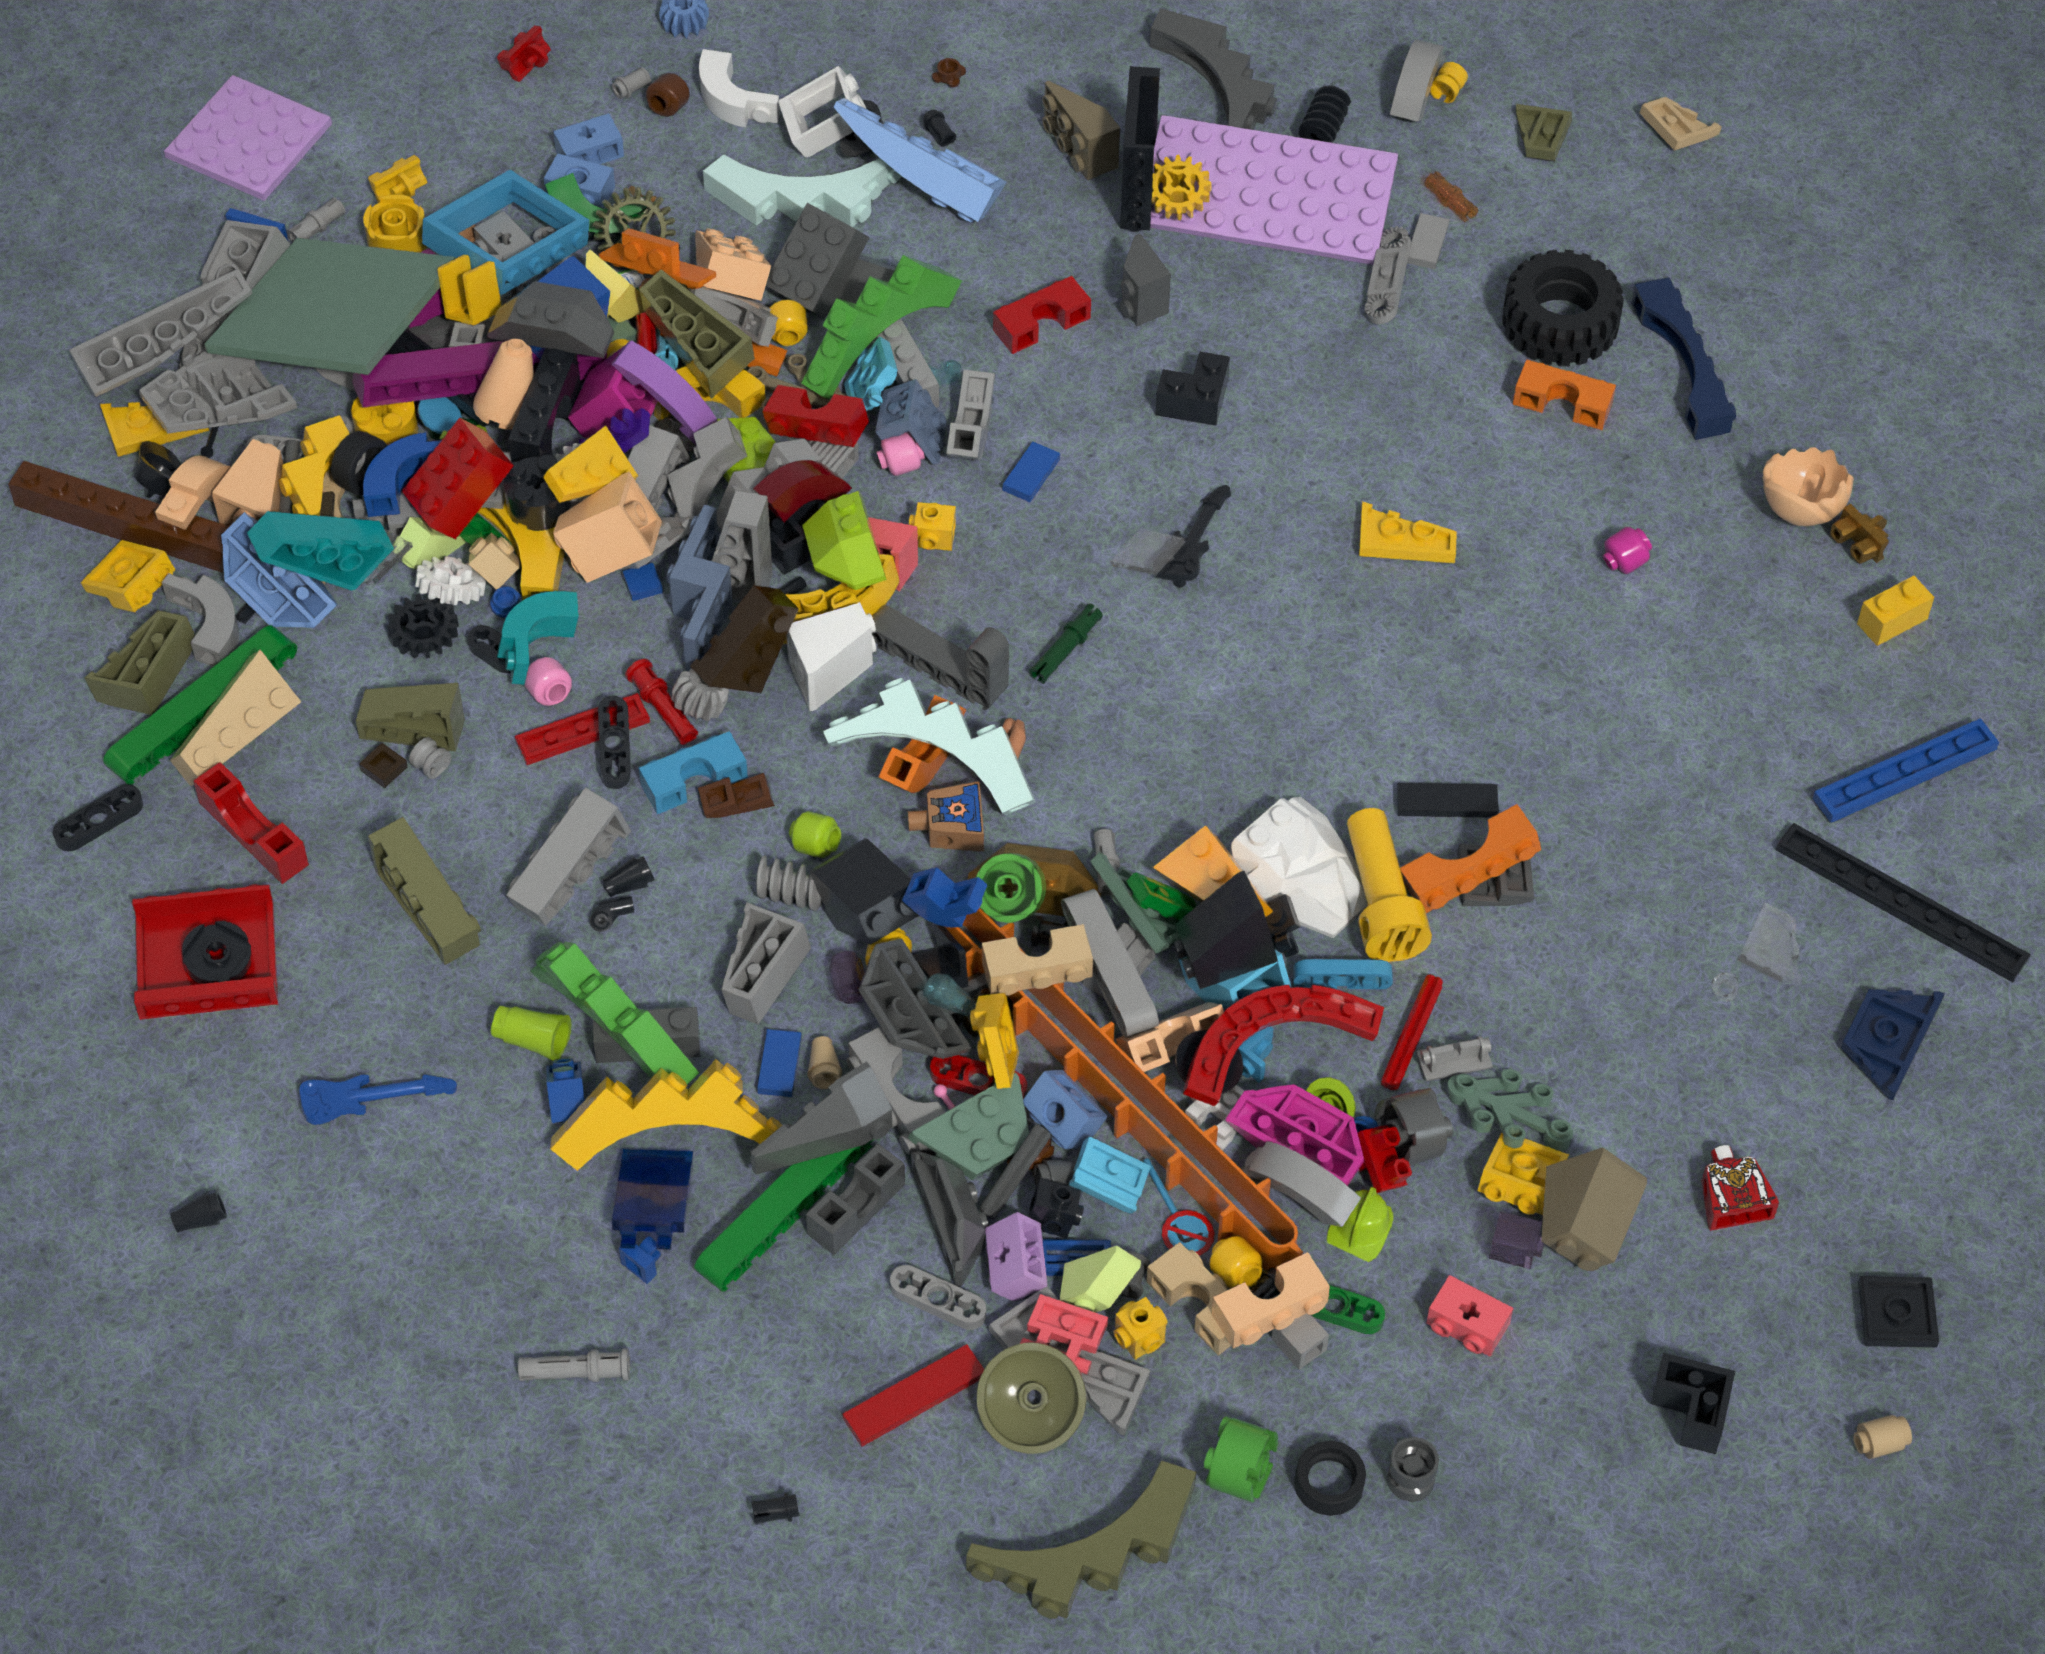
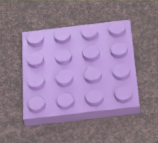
[164,75,332,201]

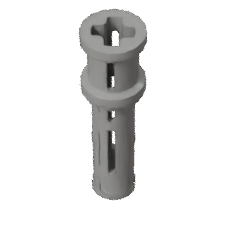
[518,1348,630,1382]

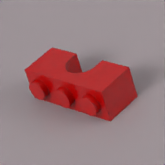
[993,276,1091,354]
[763,385,869,447]

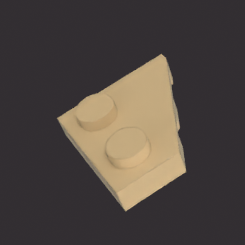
[1640,97,1722,151]

